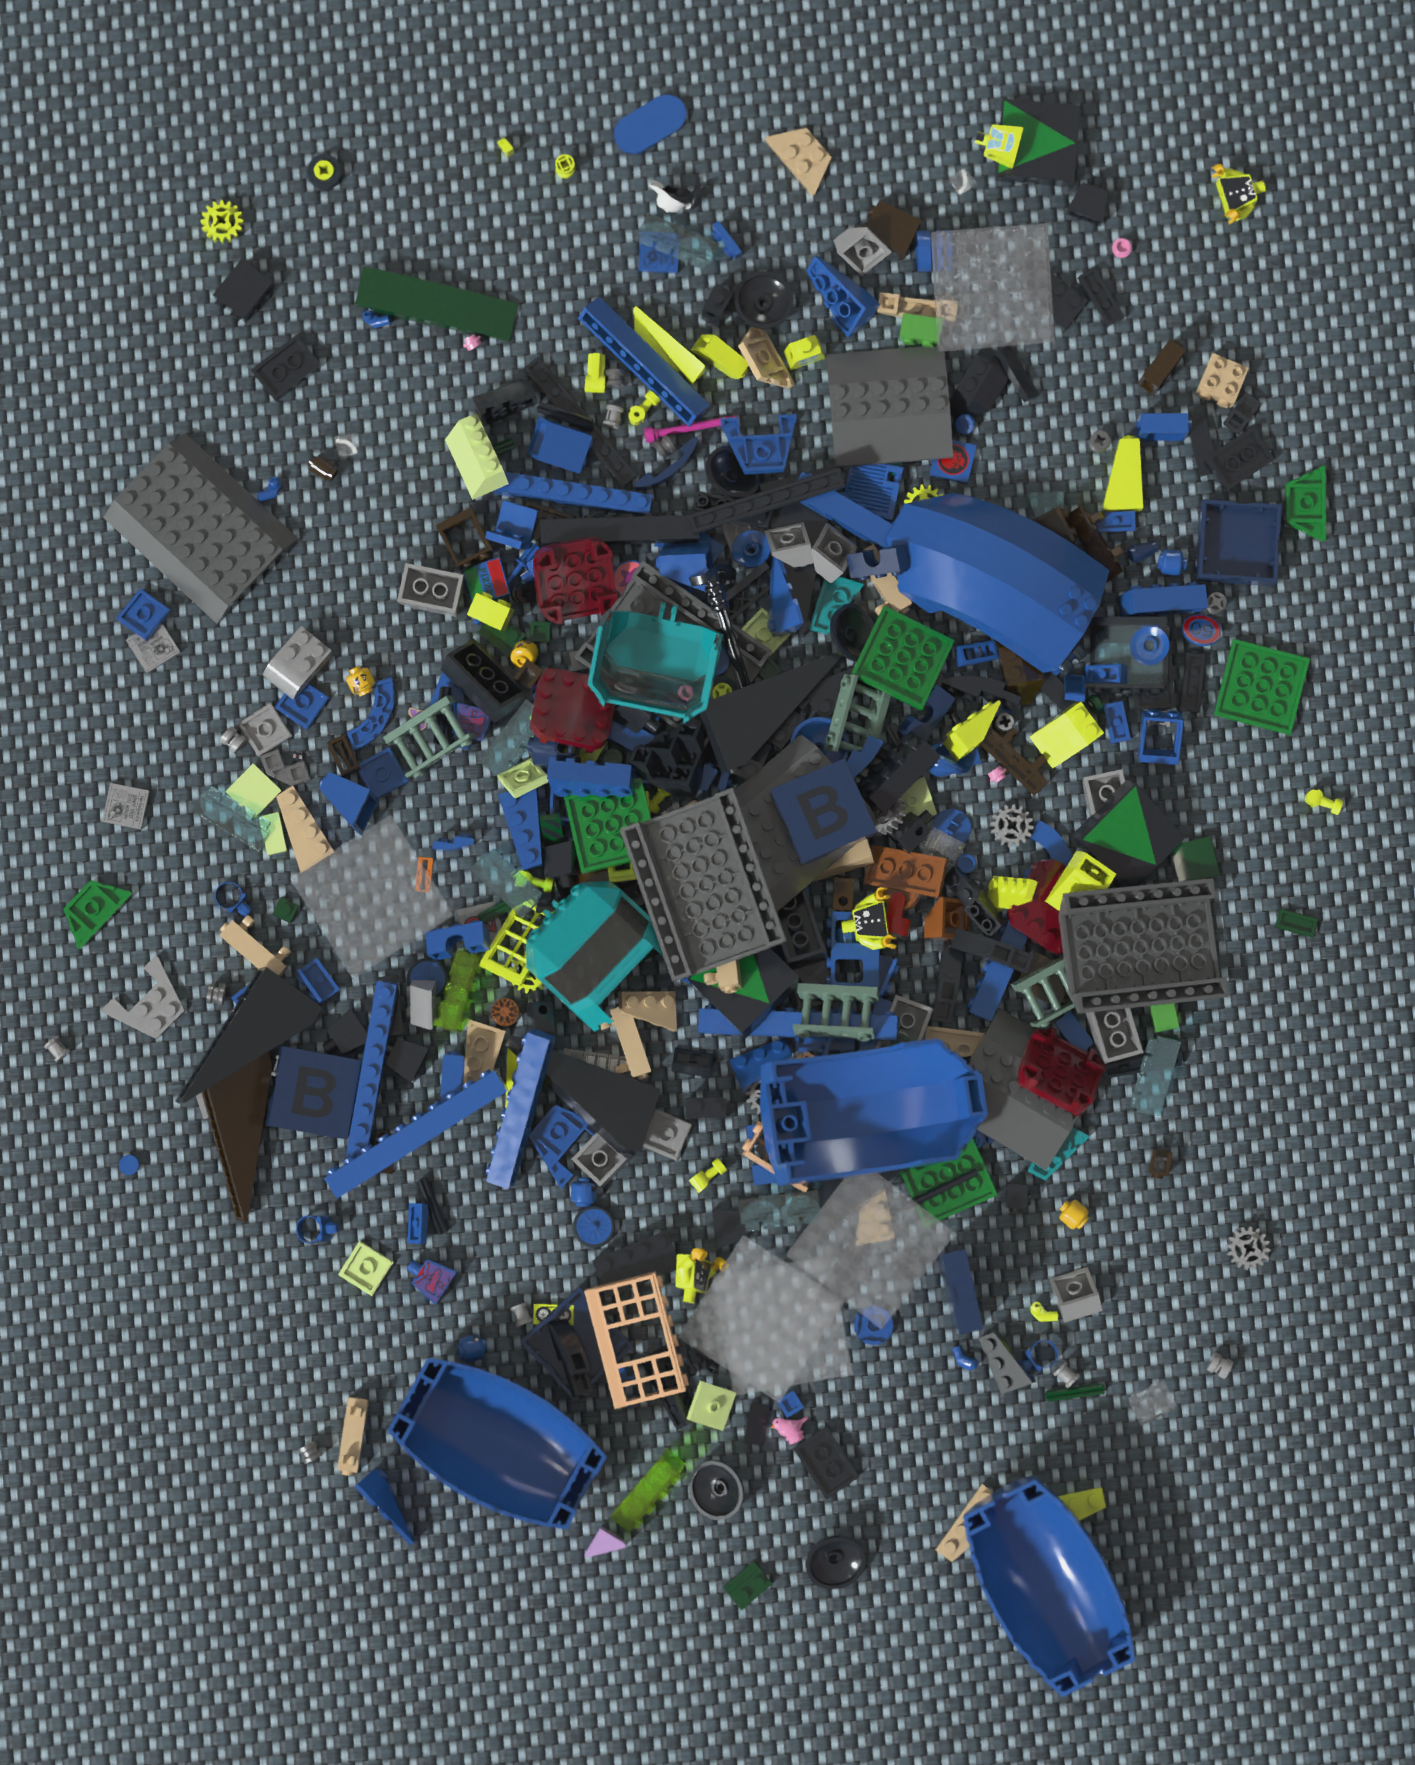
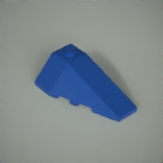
[807,255,880,337]
[767,556,804,637]
[355,1468,415,1545]

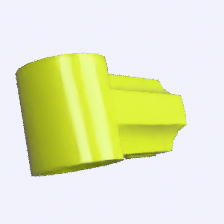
[585,353,606,393]

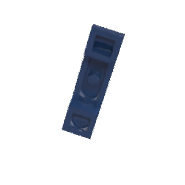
[634,436,698,491]

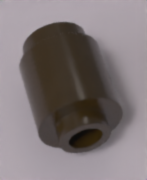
[308,454,339,482]

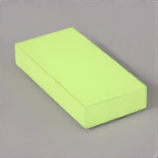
[259,812,287,856]

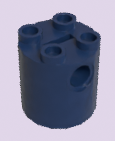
[527,735,583,767]

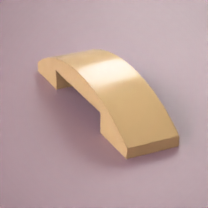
[877,292,958,322]

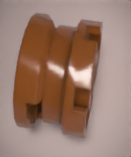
[491,998,519,1027]

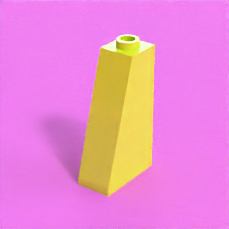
[1102,435,1143,512]

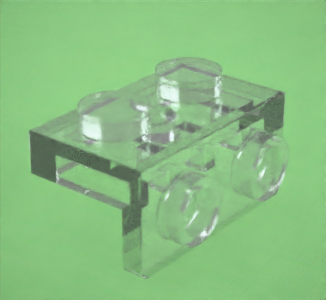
[1128,1381,1177,1425]

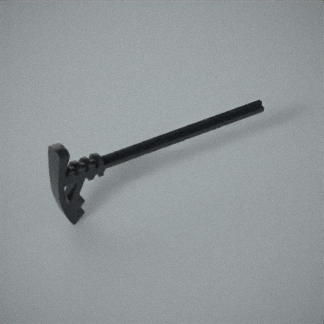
[689,564,769,744]

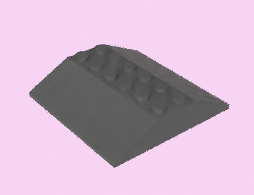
[826,345,953,468]
[967,1008,1078,1170]

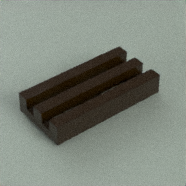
[327,734,361,778]

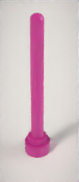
[644,415,737,443]

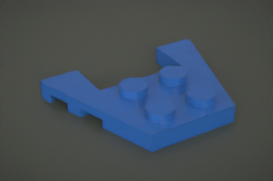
[720,414,797,474]
[528,1105,596,1188]

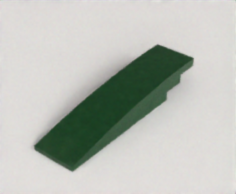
[355,266,518,342]

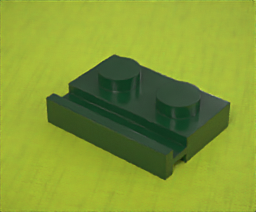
[478,622,526,658]
[723,1561,773,1610]

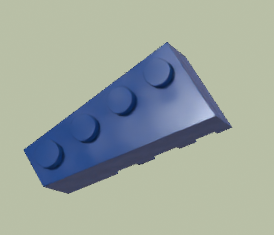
[1118,582,1208,617]
[547,756,635,797]
[498,788,543,871]

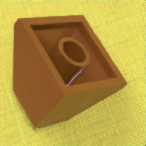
[924,897,969,940]

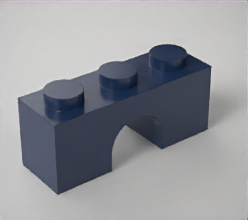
[846,545,910,581]
[897,684,955,742]

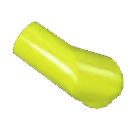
[1030,1302,1058,1322]

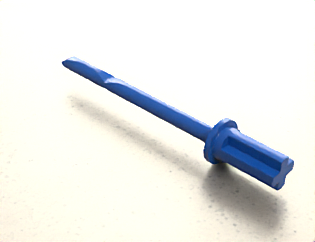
[473,542,541,625]

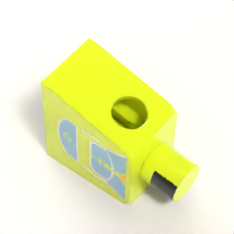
[975,125,1023,168]
[784,335,825,371]

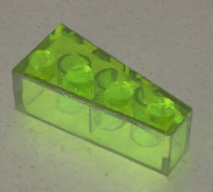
[433,950,482,1034]
[610,1448,686,1532]

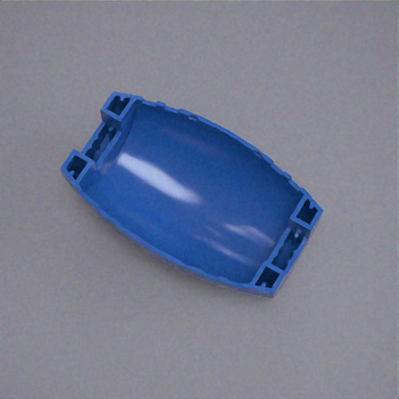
[388,1358,607,1529]

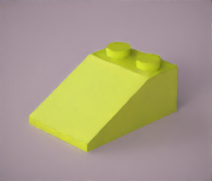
[1029,701,1104,768]

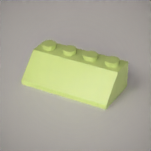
[445,413,509,500]

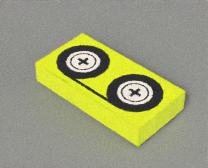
[533,1304,574,1325]

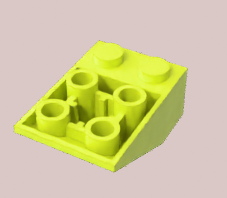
[943,700,1001,762]
[1045,851,1116,911]

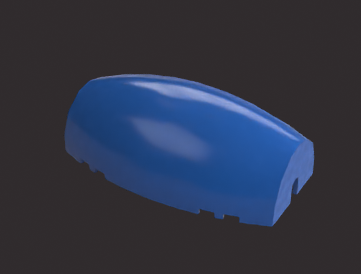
[963,1475,1136,1697]

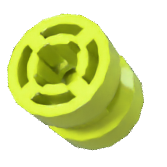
[555,154,575,179]

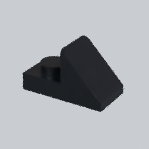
[533,882,571,913]

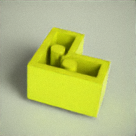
[467,592,514,631]

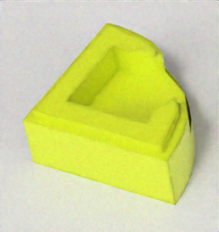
[497,138,514,157]

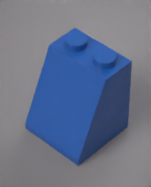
[527,416,593,474]
[656,542,714,592]
[320,771,379,836]

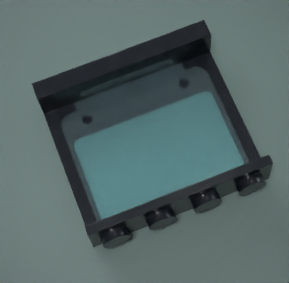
[1086,617,1171,694]

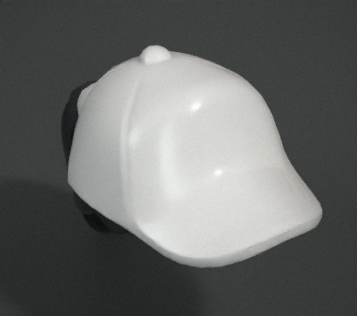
[649,181,705,212]

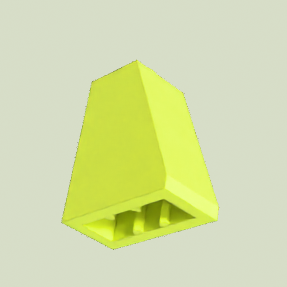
[691,334,749,379]

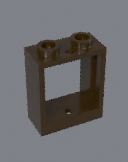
[1138,339,1186,396]
[436,507,493,570]

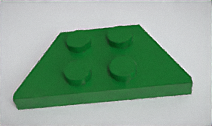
[1285,466,1326,542]
[63,880,133,950]

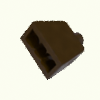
[832,875,854,921]

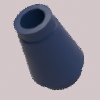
[1127,541,1158,563]

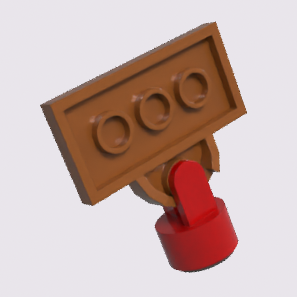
[863,845,948,939]

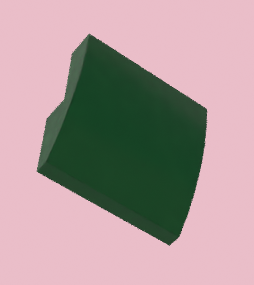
[1171,836,1221,882]

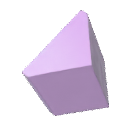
[585,1526,627,1558]

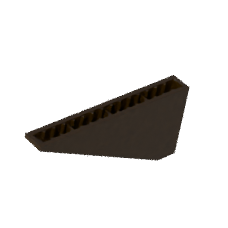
[195,1051,272,1222]

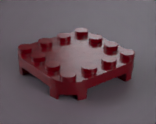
[533,537,618,624]
[530,668,615,753]
[1008,859,1067,954]
[1017,1027,1105,1116]

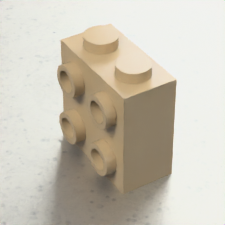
[1196,353,1249,408]

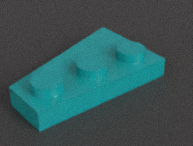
[809,577,864,636]
[1027,1127,1090,1181]

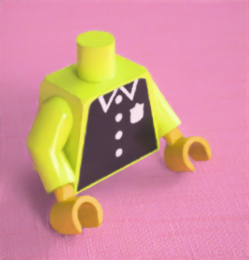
[1211,164,1266,224]
[841,887,896,950]
[675,1248,729,1303]

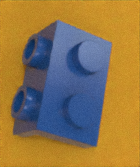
[296,958,340,1004]

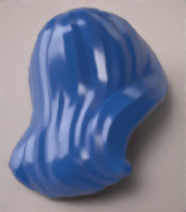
[928,742,981,777]

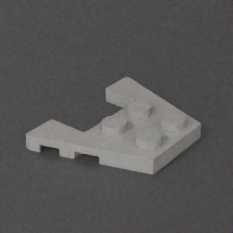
[101,956,185,1039]

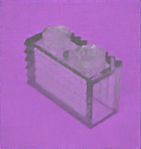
[918,826,966,868]

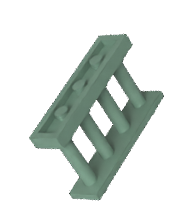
[824,674,891,765]
[383,695,476,779]
[1011,955,1075,1029]
[793,983,880,1041]

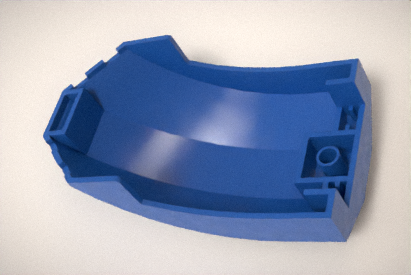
[886,493,1109,673]
[760,1039,988,1186]

